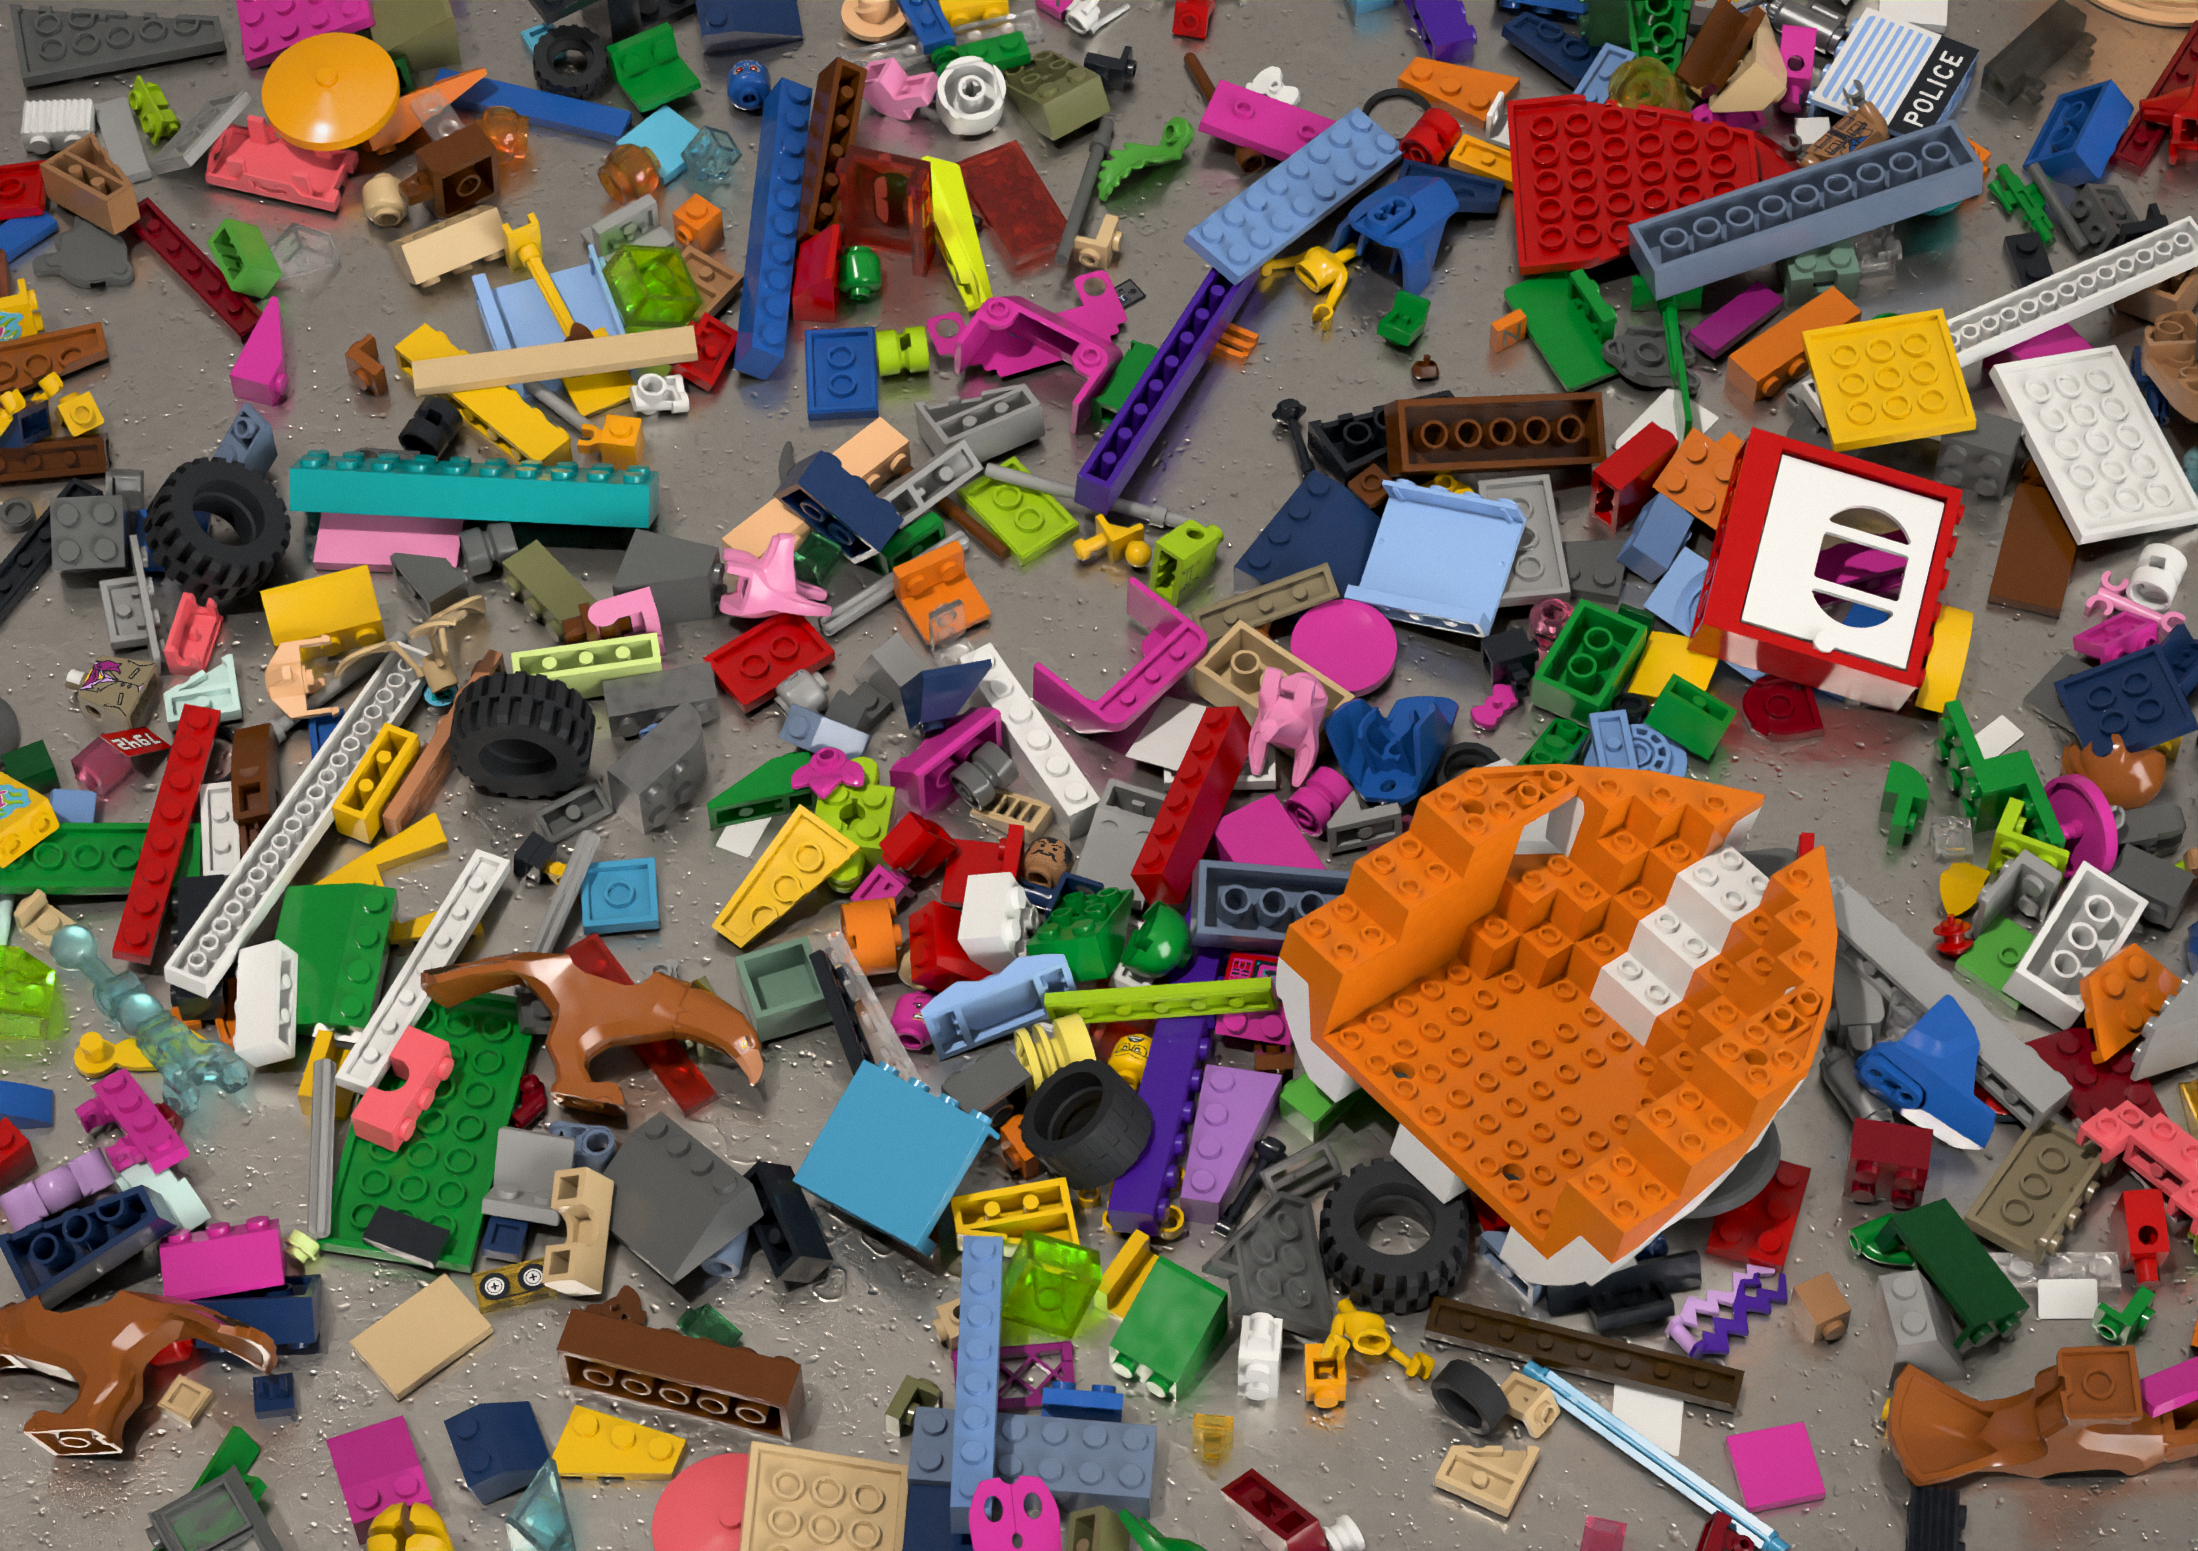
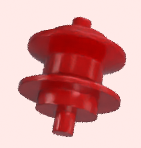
[1933,914,1974,959]

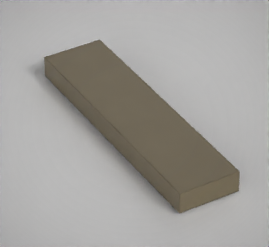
[1190,562,1340,645]

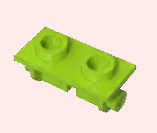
[128,75,181,147]

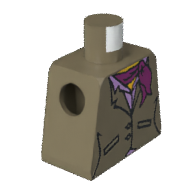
[65,655,161,732]

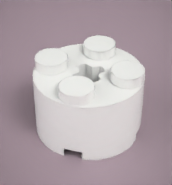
[936,56,1006,136]

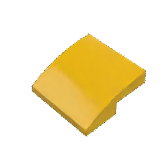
[1626,631,1719,706]

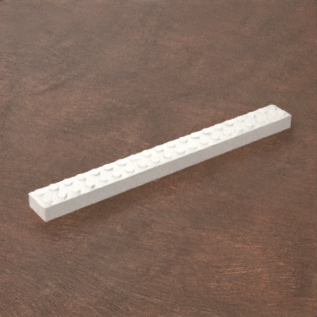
[1801,216,2198,428]
[164,641,430,999]

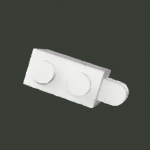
[1238,1312,1283,1400]

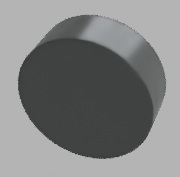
[0,497,36,534]

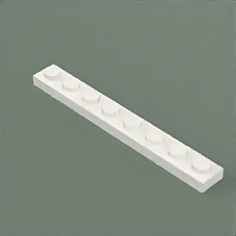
[335,849,511,1095]

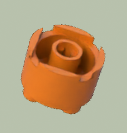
[840,896,903,978]

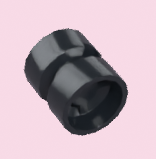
[398,396,463,461]

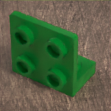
[606,22,701,112]

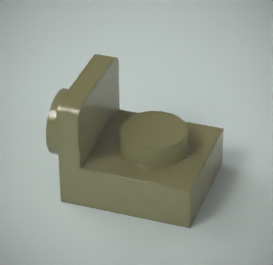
[885,1375,943,1437]

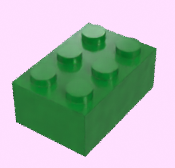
[1530,598,1648,729]

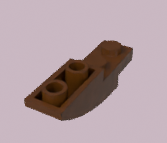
[231,723,279,859]

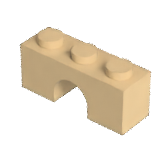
[541,1167,614,1297]

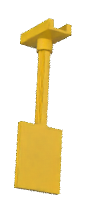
[501,212,636,418]

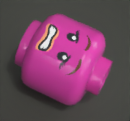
[889,991,934,1050]

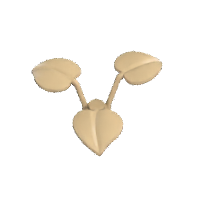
[334,594,486,694]

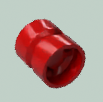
[1399,107,1462,166]

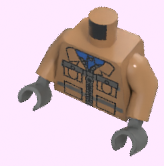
[1781,80,1890,168]

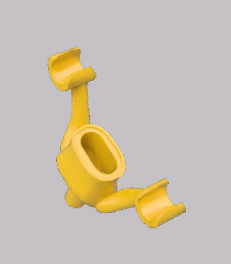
[1261,242,1357,331]
[1319,1298,1436,1380]

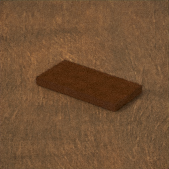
[1987,482,2077,618]

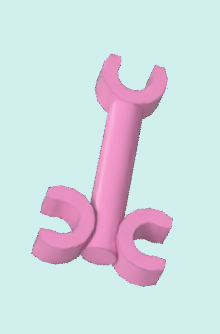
[2084,571,2186,639]

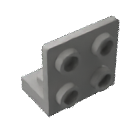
[1972,849,2062,939]
[481,1126,576,1226]

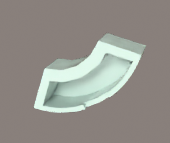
[112,1161,211,1238]

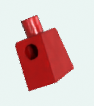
[2110,1188,2169,1288]

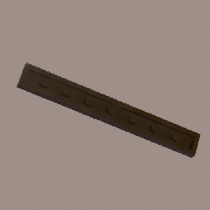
[1424,1296,1745,1413]

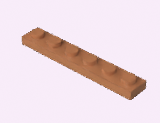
[381,649,506,838]

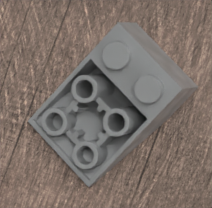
[1075,778,1166,913]
[2130,971,2198,1081]

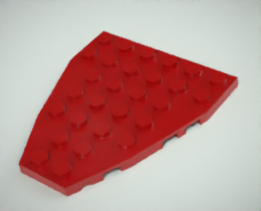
[1506,94,1759,275]

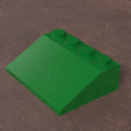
[275,883,399,1043]

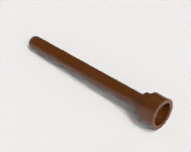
[1184,52,1266,175]

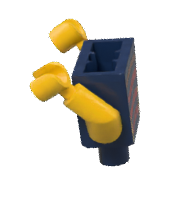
[0,372,64,448]

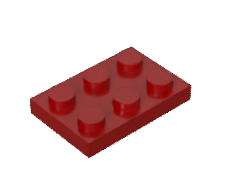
[703,612,835,714]
[1706,1160,1811,1273]

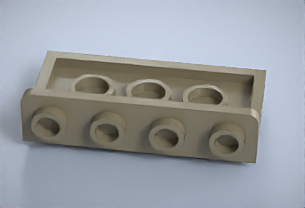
[1963,1120,2118,1267]

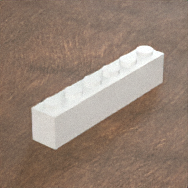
[958,642,1100,841]

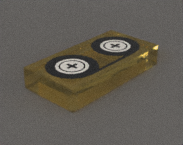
[472,1257,558,1314]

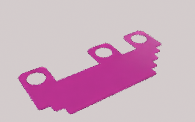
[927,270,1128,377]

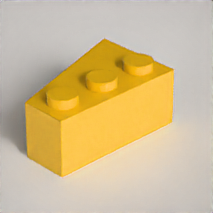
[950,1177,1081,1266]

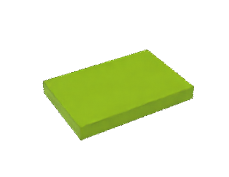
[957,456,1079,567]

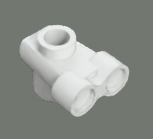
[629,373,689,415]

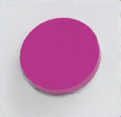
[1290,599,1397,698]
[2044,774,2118,880]

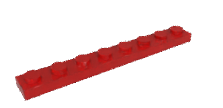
[112,704,221,965]

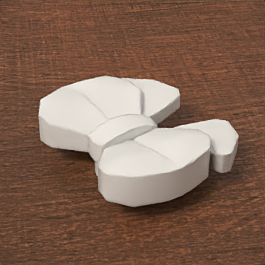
[1246,66,1301,106]

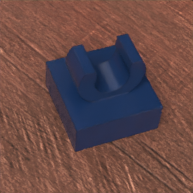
[253,1372,297,1420]

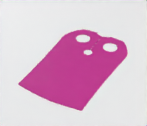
[968,1476,1062,1551]

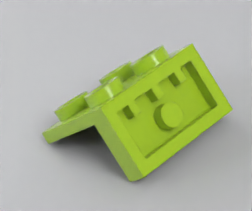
[1987,797,2070,896]

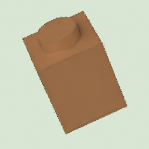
[1790,1272,1851,1343]

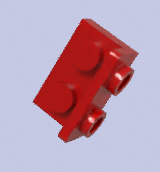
[667,312,738,392]

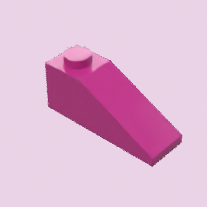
[229,296,289,407]

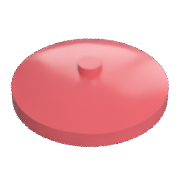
[652,1453,748,1551]

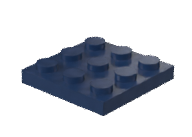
[2054,643,2198,757]

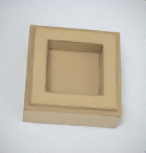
[157,1374,214,1428]

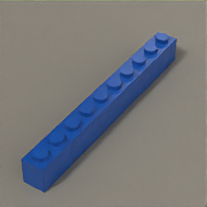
[733,77,813,380]

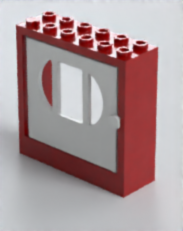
[1687,427,1965,713]

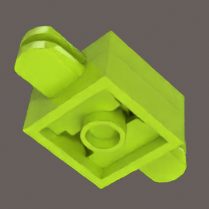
[815,757,897,893]

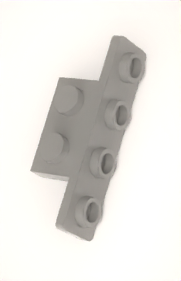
[99,534,166,674]

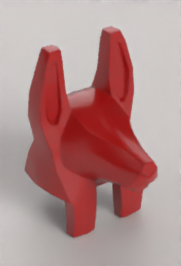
[2139,68,2198,165]

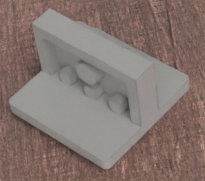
[580,193,674,277]

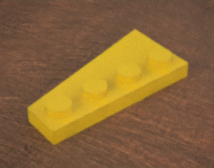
[711,804,862,949]

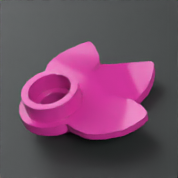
[791,747,865,799]

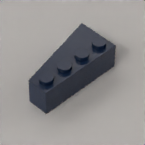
[0,1185,178,1310]

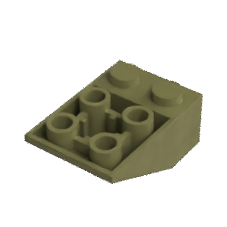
[1003,50,1111,140]

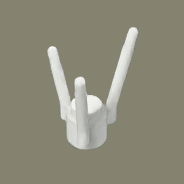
[1065,0,1130,35]

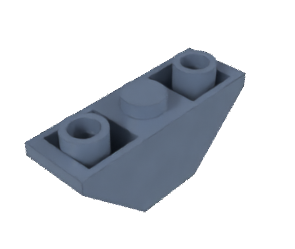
[211,403,278,480]

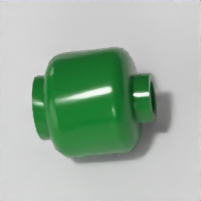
[837,246,882,300]

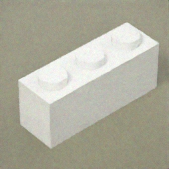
[233,939,298,1067]

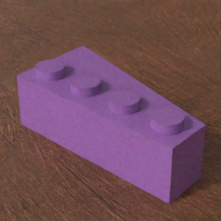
[1180,1064,1282,1226]

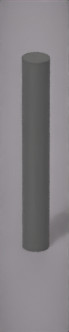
[2027,162,2091,253]

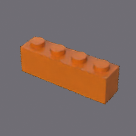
[1726,286,1862,403]

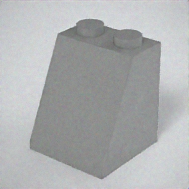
[1869,1270,1966,1391]

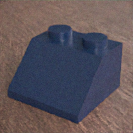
[444,1401,556,1505]

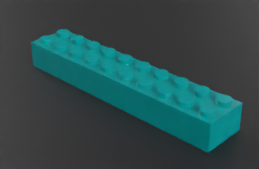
[289,450,659,528]

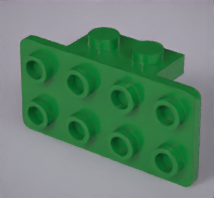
[1504,268,1620,392]

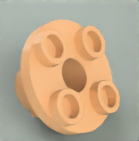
[841,0,907,45]

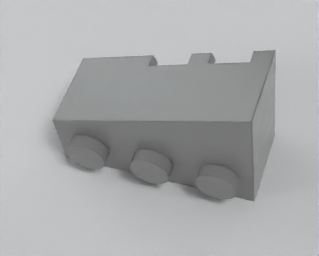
[914,384,1045,463]

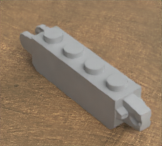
[1826,876,1885,1059]

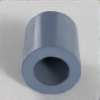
[701,1228,749,1278]

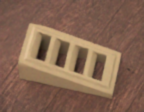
[970,789,1053,845]

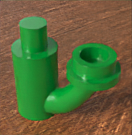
[1847,1213,1922,1271]

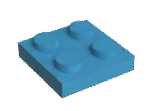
[581,857,659,935]

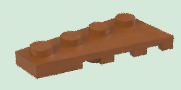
[0,322,109,396]

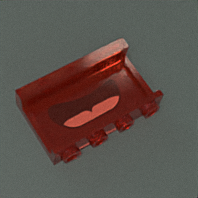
[835,145,936,277]

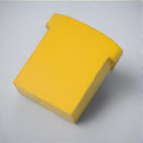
[1940,859,1991,917]

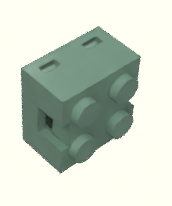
[1776,237,1860,307]

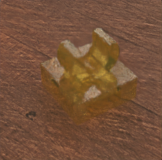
[1193,1413,1234,1463]

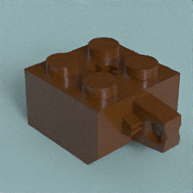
[398,123,500,219]

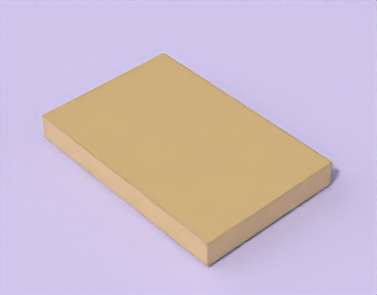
[349,1273,493,1401]

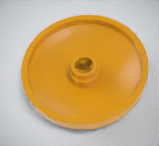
[261,32,400,151]

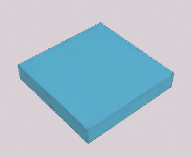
[616,104,713,186]

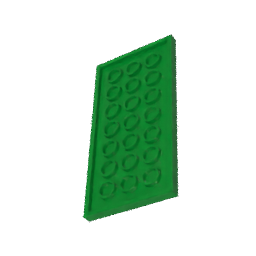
[317,978,536,1273]

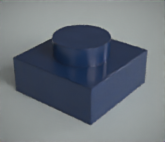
[481,1215,530,1263]

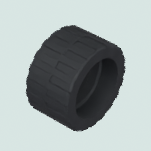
[1020,1059,1152,1191]

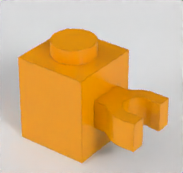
[577,414,645,470]

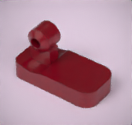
[1695,1510,1754,1551]

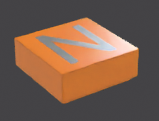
[1489,309,1527,354]

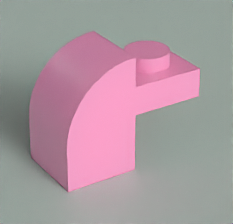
[863,57,939,120]

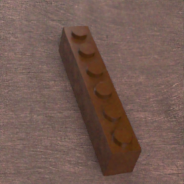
[795,57,868,253]

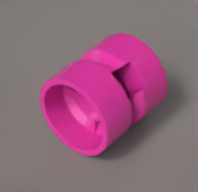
[1284,766,1353,837]

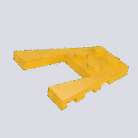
[313,812,485,948]

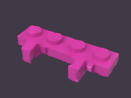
[75,1068,190,1175]

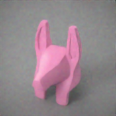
[719,533,832,618]
[1248,666,1328,787]

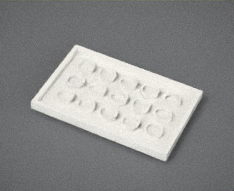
[1989,345,2198,545]

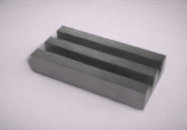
[1256,1139,1343,1199]

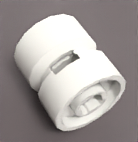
[2126,543,2188,612]

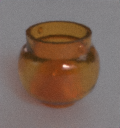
[473,105,529,163]
[597,143,661,206]

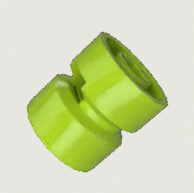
[875,325,930,377]

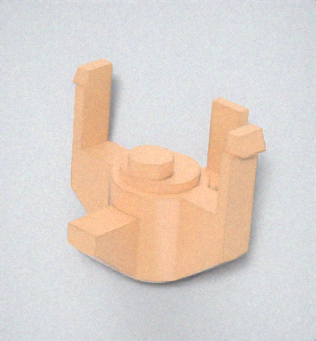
[265,634,340,721]

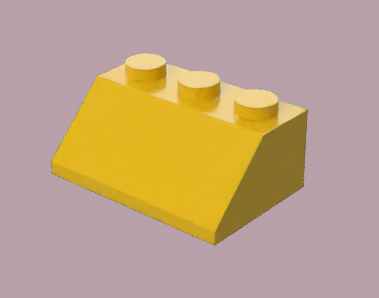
[260,564,386,663]

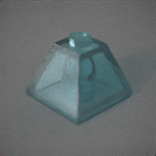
[504,1457,576,1551]

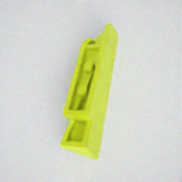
[920,156,993,315]

